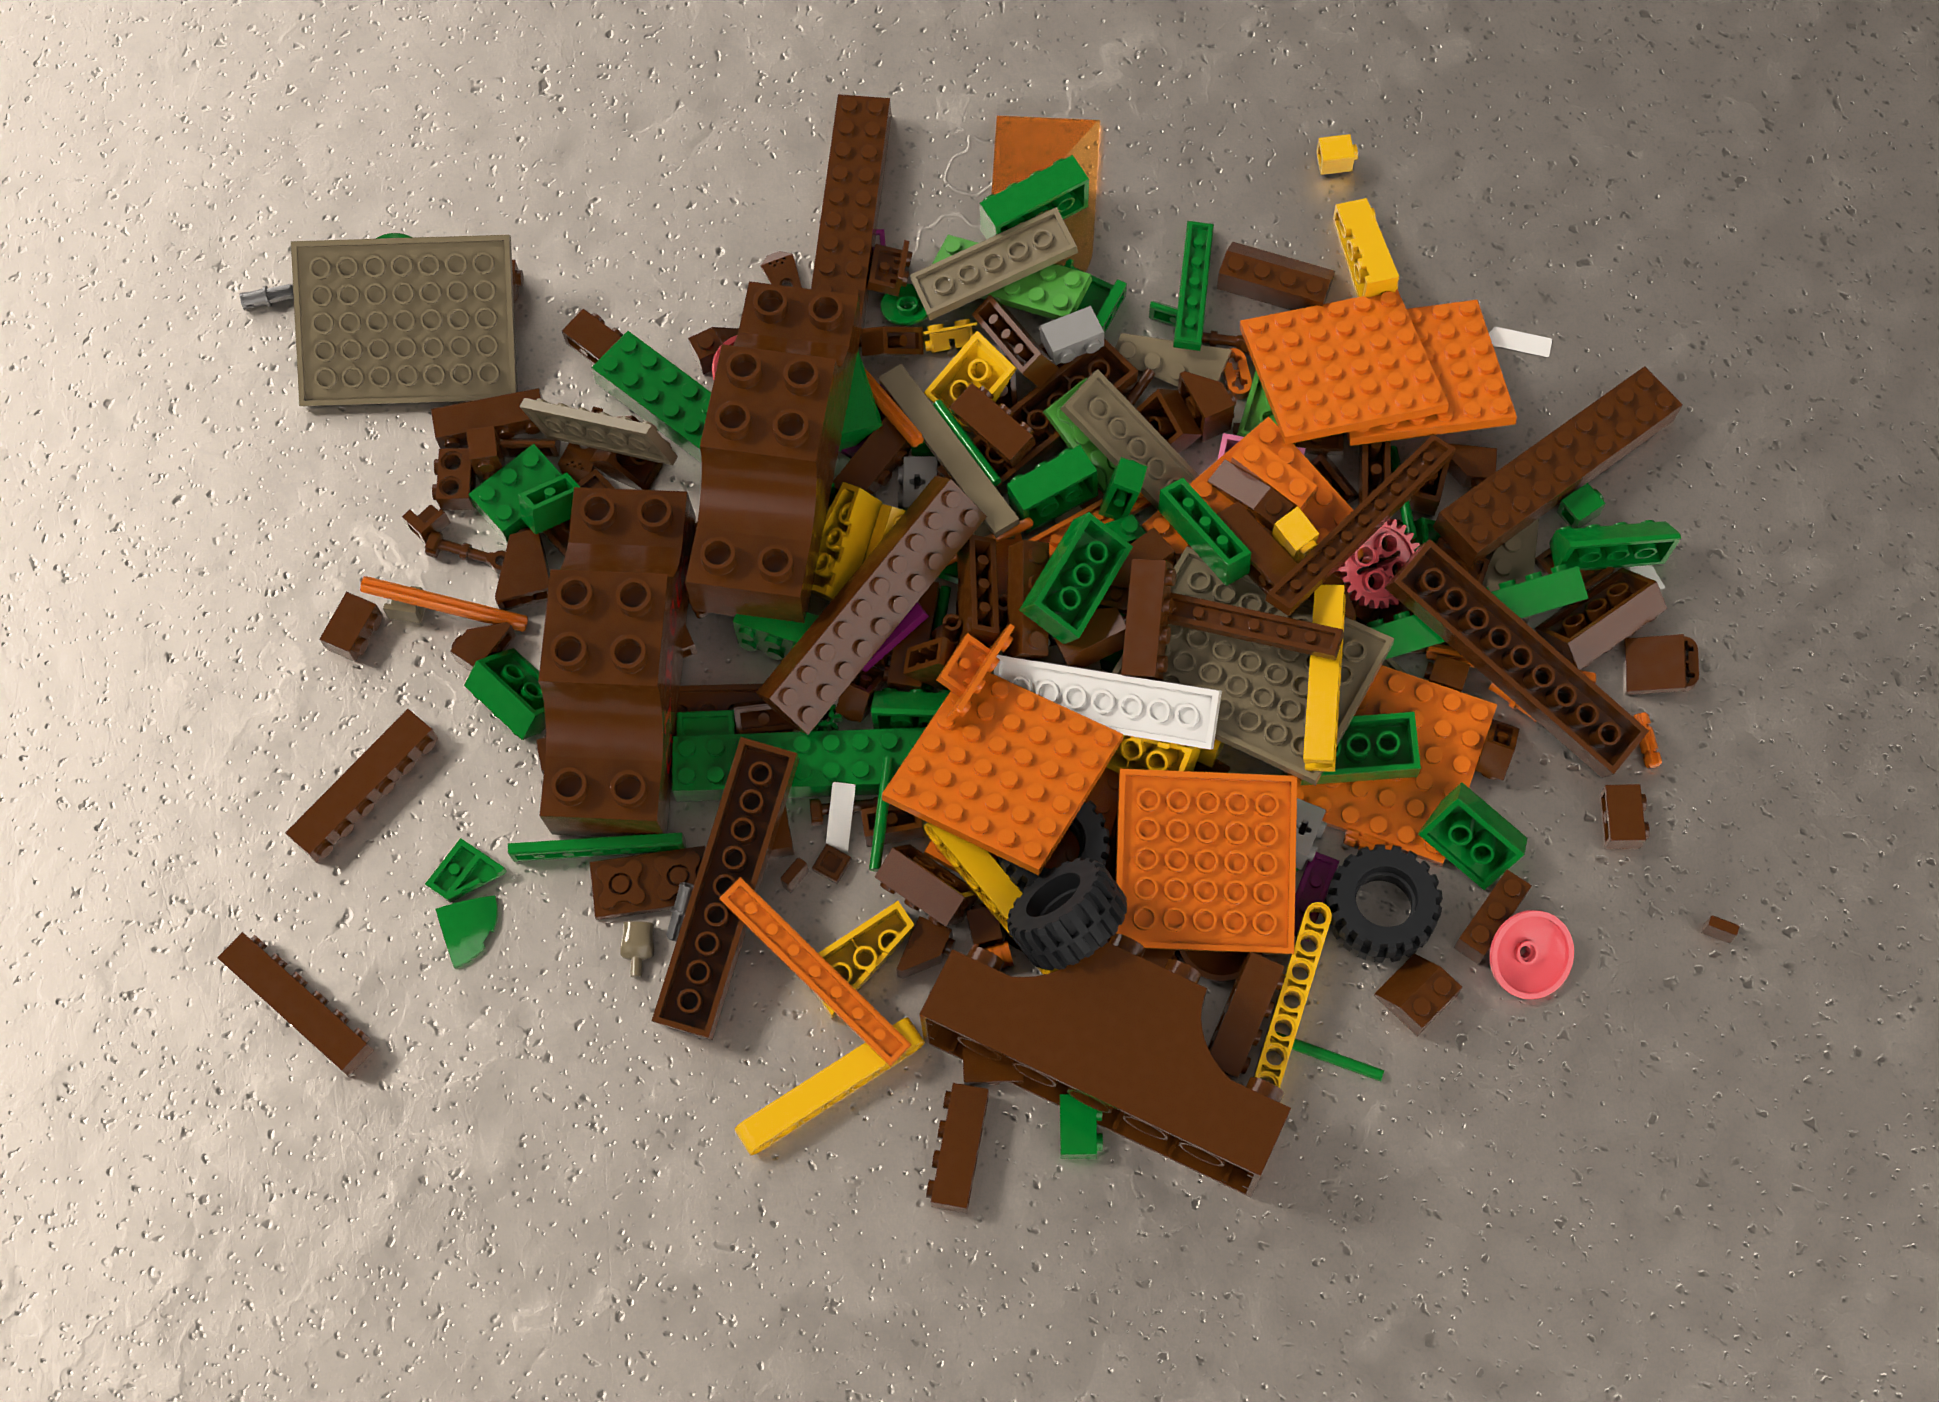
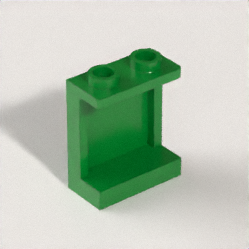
[1060,258,1127,335]

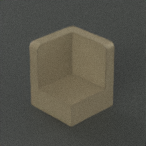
[383,586,425,624]

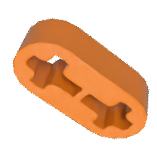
[1223,348,1252,400]

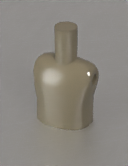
[620,921,654,978]

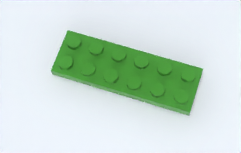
[932,235,1092,320]

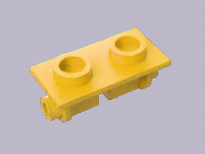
[923,319,977,353]

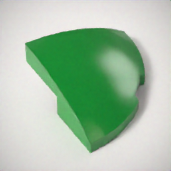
[435,895,498,969]

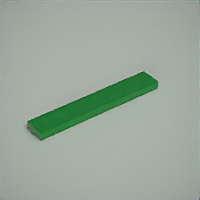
[1173,221,1214,351]
[508,833,686,862]

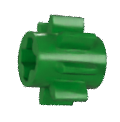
[812,704,843,731]

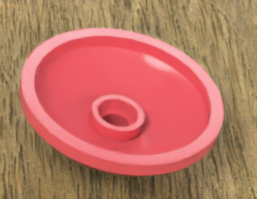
[1489,910,1574,999]

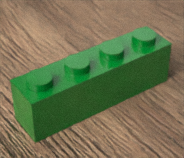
[1159,477,1252,586]

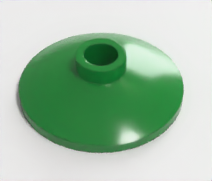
[881,284,928,325]

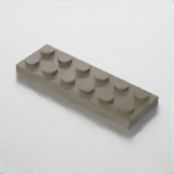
[909,207,1078,321]
[1060,369,1199,510]
[519,398,678,466]

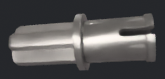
[240,284,294,310]
[666,882,694,942]

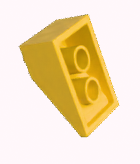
[924,331,1017,432]

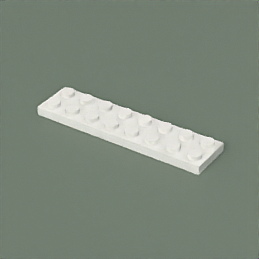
[994,655,1222,750]

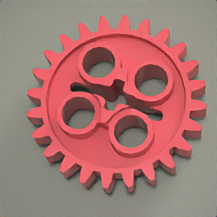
[1335,519,1420,609]

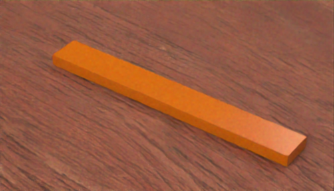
[719,877,912,1067]

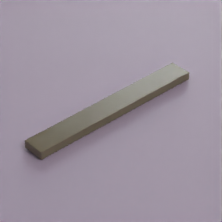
[878,364,1020,538]

